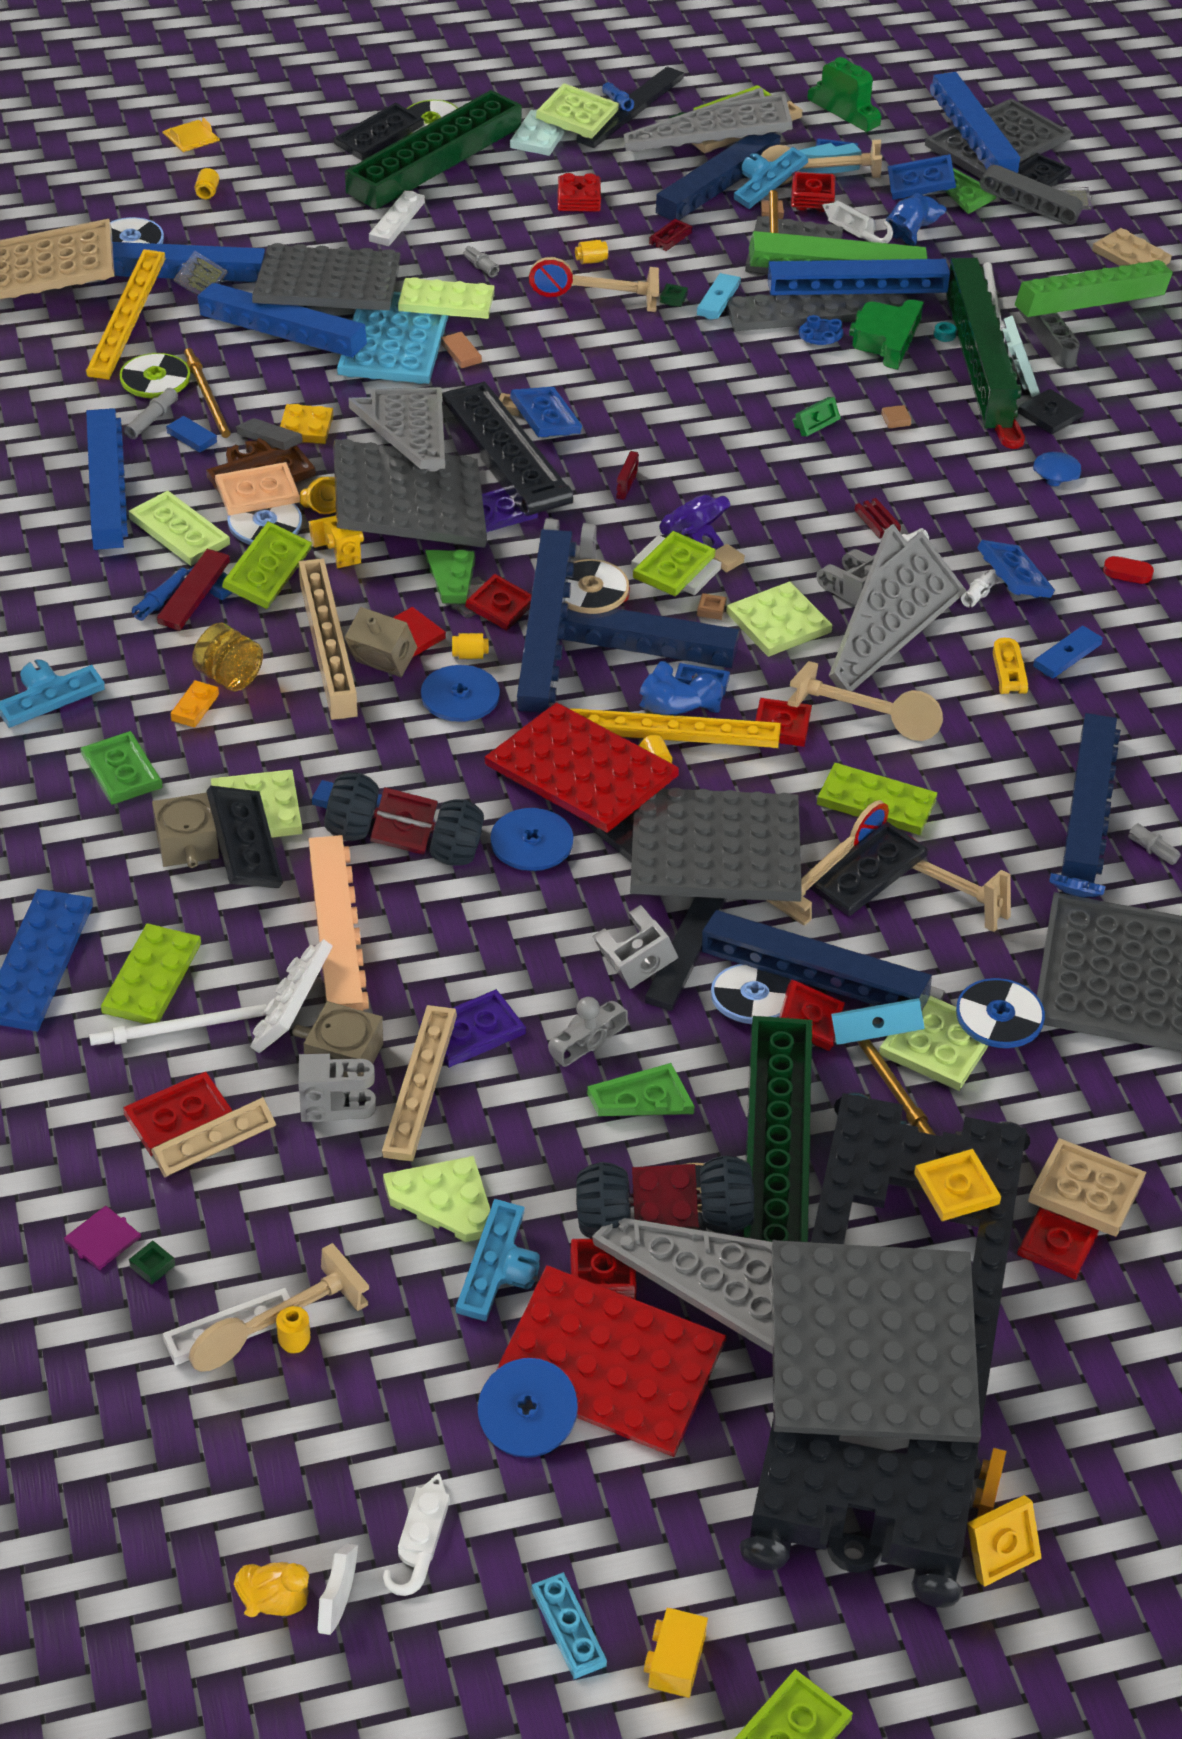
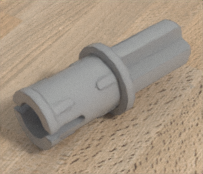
[463,246,500,277]
[1128,823,1181,865]

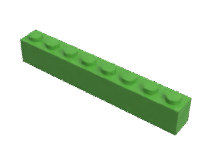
[749,231,927,268]
[1014,260,1173,317]

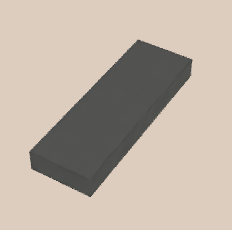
[236,418,303,450]

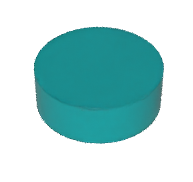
[933,322,957,342]

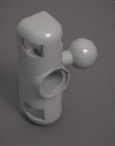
[548,996,628,1067]

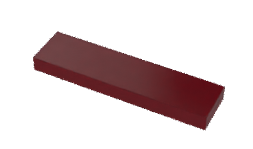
[157,548,230,631]

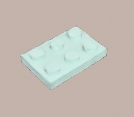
[510,110,566,156]
[1002,315,1040,398]

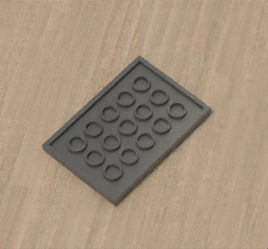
[925,98,1071,179]

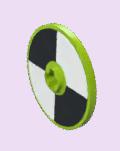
[406,100,458,135]
[120,353,190,398]

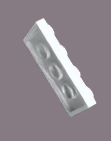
[250,939,333,1053]

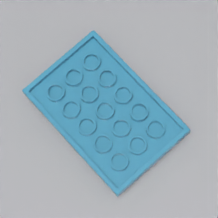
[337,292,449,384]

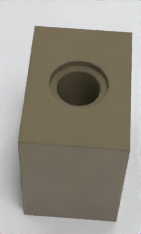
[345,607,417,678]
[152,792,219,868]
[292,1001,383,1077]

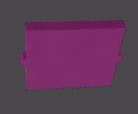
[64,1205,141,1271]

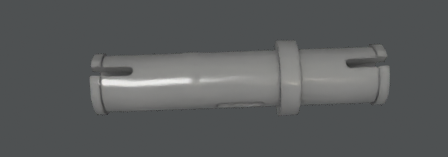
[124,388,178,439]

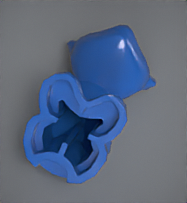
[886,193,946,246]
[639,661,723,716]

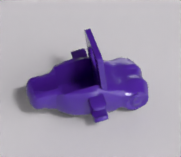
[659,494,731,550]

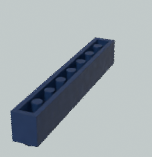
[655,132,781,221]
[517,529,577,713]
[561,608,739,668]
[1061,713,1121,884]
[702,910,932,1010]

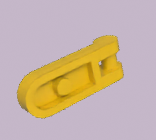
[993,637,1028,694]

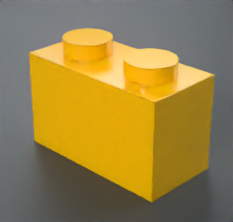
[644,1607,708,1698]

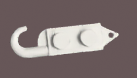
[822,200,893,244]
[383,1474,450,1596]

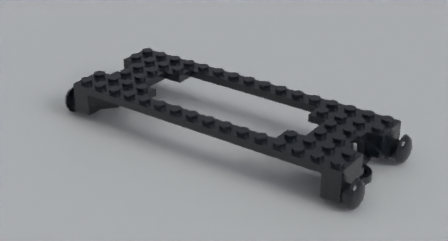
[739,1092,1030,1608]

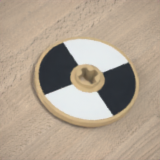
[565,559,629,614]

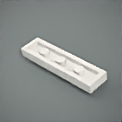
[369,191,425,246]
[163,1288,290,1366]

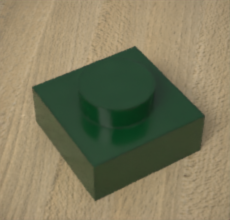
[660,283,688,307]
[129,1240,175,1285]

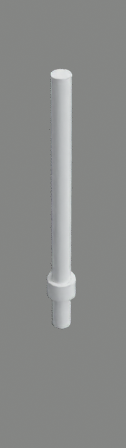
[983,262,1005,342]
[89,1004,267,1046]

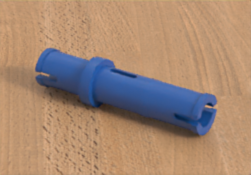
[602,82,634,111]
[132,568,190,621]

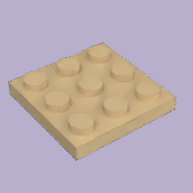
[1028,1138,1146,1237]

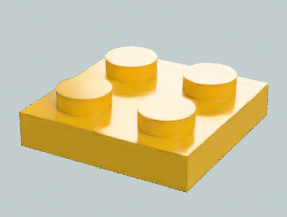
[280,404,333,444]
[914,1149,1001,1221]
[967,1495,1042,1587]

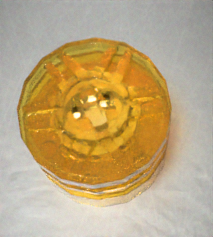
[192,622,263,692]

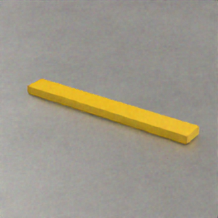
[86,249,166,380]
[570,708,781,748]

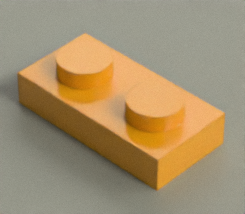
[170,680,219,728]
[972,1448,1006,1518]

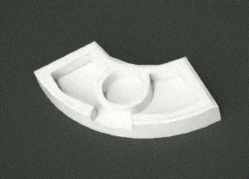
[318,1543,358,1635]

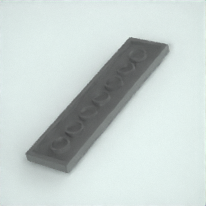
[725,293,906,332]

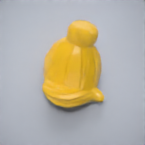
[299,477,336,514]
[234,1562,309,1617]

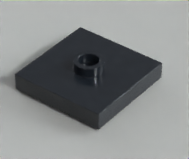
[1018,389,1085,434]

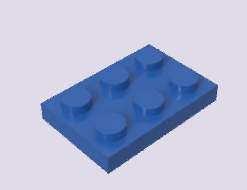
[888,154,956,200]
[510,386,582,438]
[977,540,1055,598]

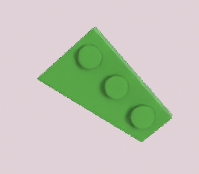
[945,168,996,214]
[425,550,475,604]
[587,1063,695,1116]

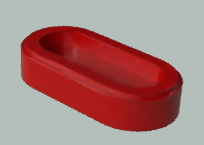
[994,419,1025,449]
[1103,556,1154,584]

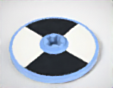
[110,217,164,244]
[228,504,302,545]
[711,964,791,1024]

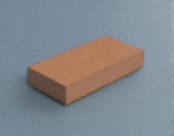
[441,332,482,368]

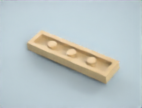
[151,1098,276,1178]

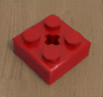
[791,172,835,212]
[558,173,601,212]
[571,1239,637,1300]

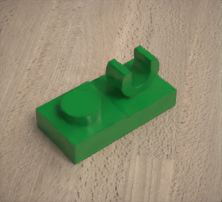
[792,397,841,436]

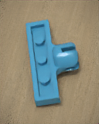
[734,147,808,209]
[0,659,105,728]
[456,1199,540,1322]

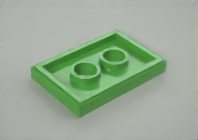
[81,731,163,805]

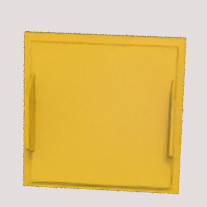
[163,117,220,152]

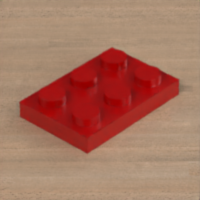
[123,1071,233,1156]

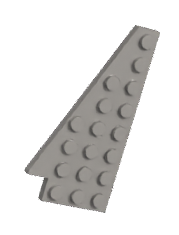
[624,88,793,152]
[349,387,445,471]
[829,524,966,692]
[592,1218,773,1354]

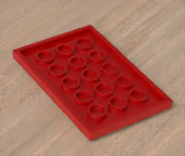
[484,702,679,833]
[496,1265,726,1457]

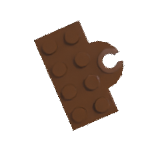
[206,438,316,494]

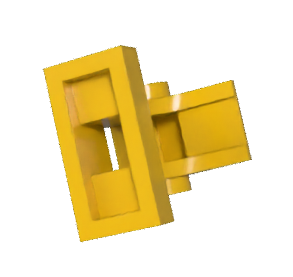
[308,516,364,569]

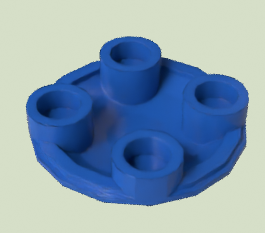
[798,315,844,345]
[1033,452,1081,486]
[1049,873,1106,898]

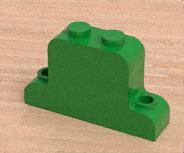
[807,57,881,132]
[849,300,924,370]

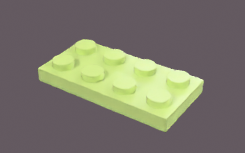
[398,277,494,319]
[128,491,230,566]

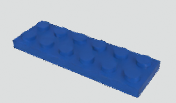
[0,889,93,1032]

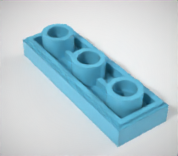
[697,273,741,320]
[831,998,925,1045]
[531,1572,607,1679]

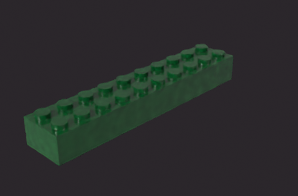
[345,90,522,210]
[946,258,1021,428]
[742,1016,812,1242]

